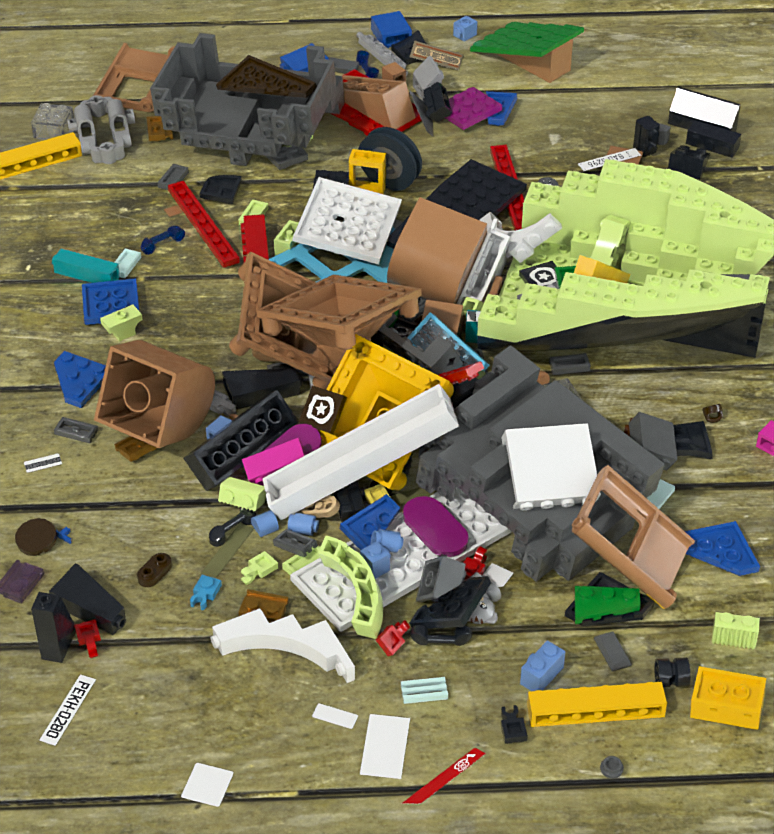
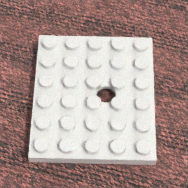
[292,177,402,264]

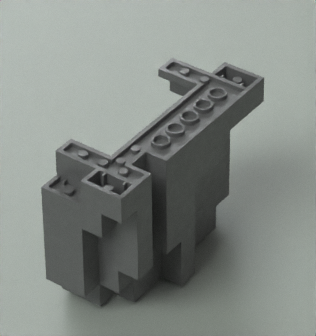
[150,33,345,166]
[416,345,665,582]

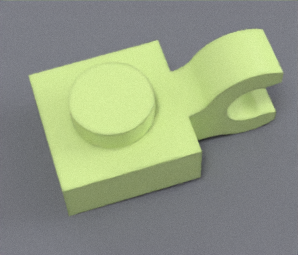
[241,551,278,585]

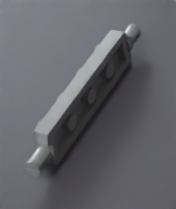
[356,32,408,76]

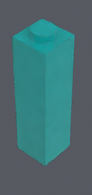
[52,249,120,283]

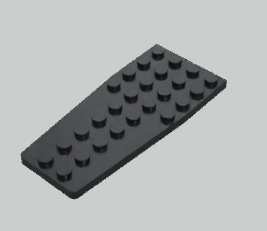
[387,159,527,249]

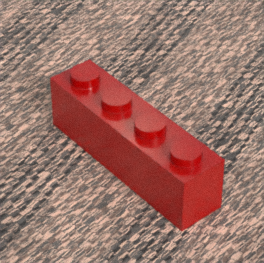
[240,214,269,263]

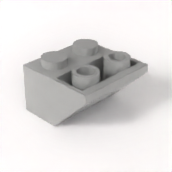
[413,56,444,101]

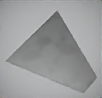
[409,90,433,136]

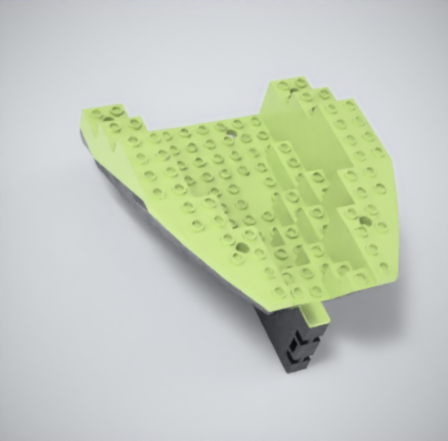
[477,159,774,358]

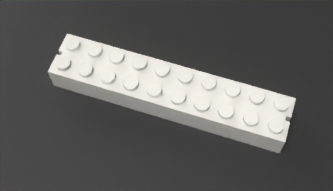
[263,384,459,520]

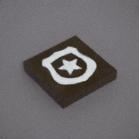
[298,385,347,434]

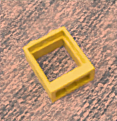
[349,149,386,194]

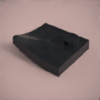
[391,30,427,65]
[200,175,242,204]
[673,421,713,460]

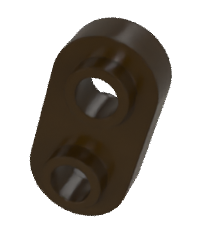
[137,553,172,587]

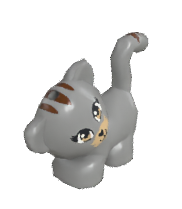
[432,572,501,624]

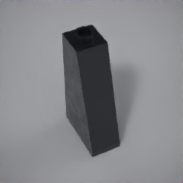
[222,368,302,410]
[49,563,126,635]
[31,592,76,663]

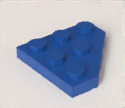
[54,351,106,408]
[685,521,760,576]

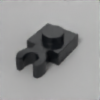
[501,705,528,744]

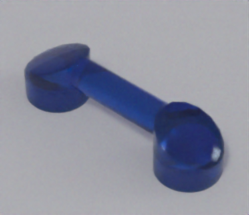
[356,50,379,78]
[141,226,185,255]

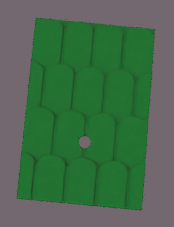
[470,22,584,83]

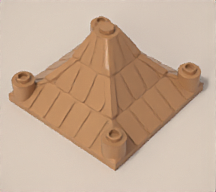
[229,252,338,390]
[256,274,422,367]

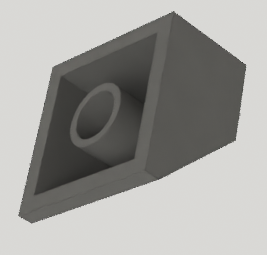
[416,556,466,603]

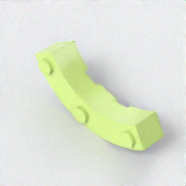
[588,215,630,268]
[318,535,383,639]

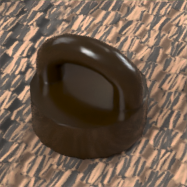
[702,403,723,423]

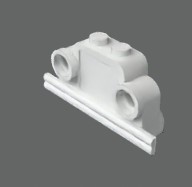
[457,218,510,305]

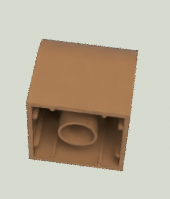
[387,197,487,304]
[94,340,215,448]

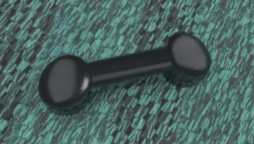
[209,508,256,547]
[411,625,472,646]

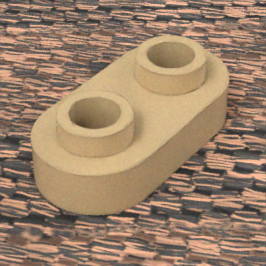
[301,495,340,518]

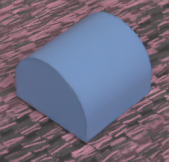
[251,510,279,537]

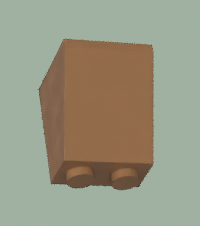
[421,300,465,337]

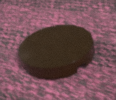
[15,518,57,556]

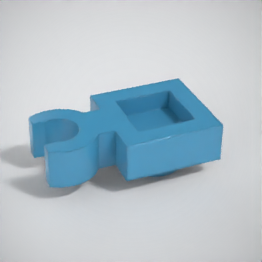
[190,575,222,610]

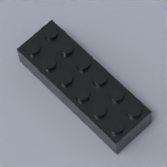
[183,390,299,491]

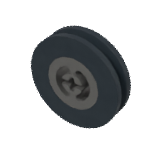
[358,127,422,191]

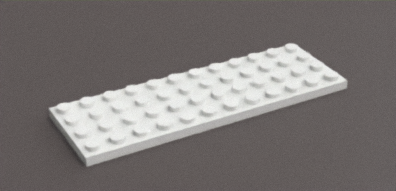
[290,487,512,632]

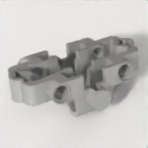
[67,95,135,164]

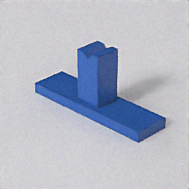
[56,527,71,544]

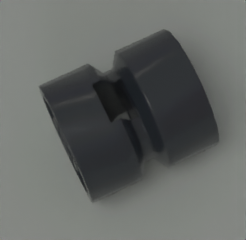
[654,657,691,687]

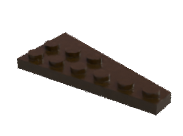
[216,55,317,98]

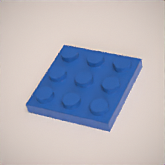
[82,279,140,325]

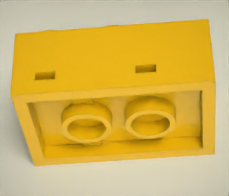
[690,666,766,730]

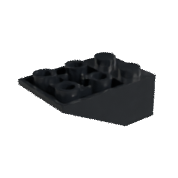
[668,145,710,179]

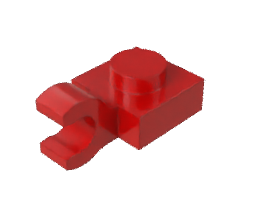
[463,546,487,580]
[74,619,101,658]
[375,620,410,656]

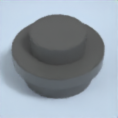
[600,756,624,779]

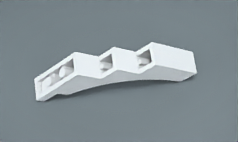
[211,609,355,683]

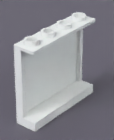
[501,423,601,511]

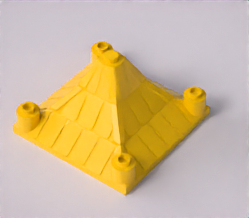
[317,334,454,491]

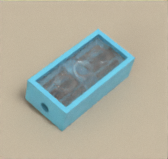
[407,312,489,371]

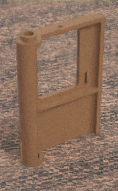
[93,43,175,112]
[572,465,695,609]

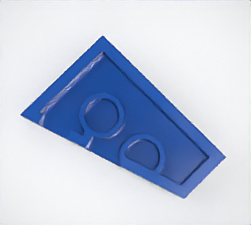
[486,91,517,126]
[339,494,400,550]

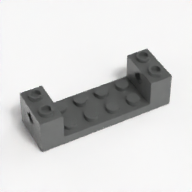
[373,313,463,375]

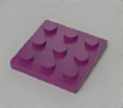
[444,87,502,130]

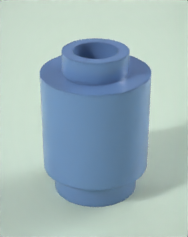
[288,513,319,536]
[371,529,403,553]

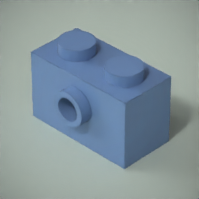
[520,640,565,691]

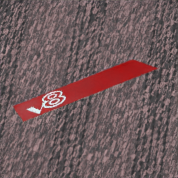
[401,748,486,804]

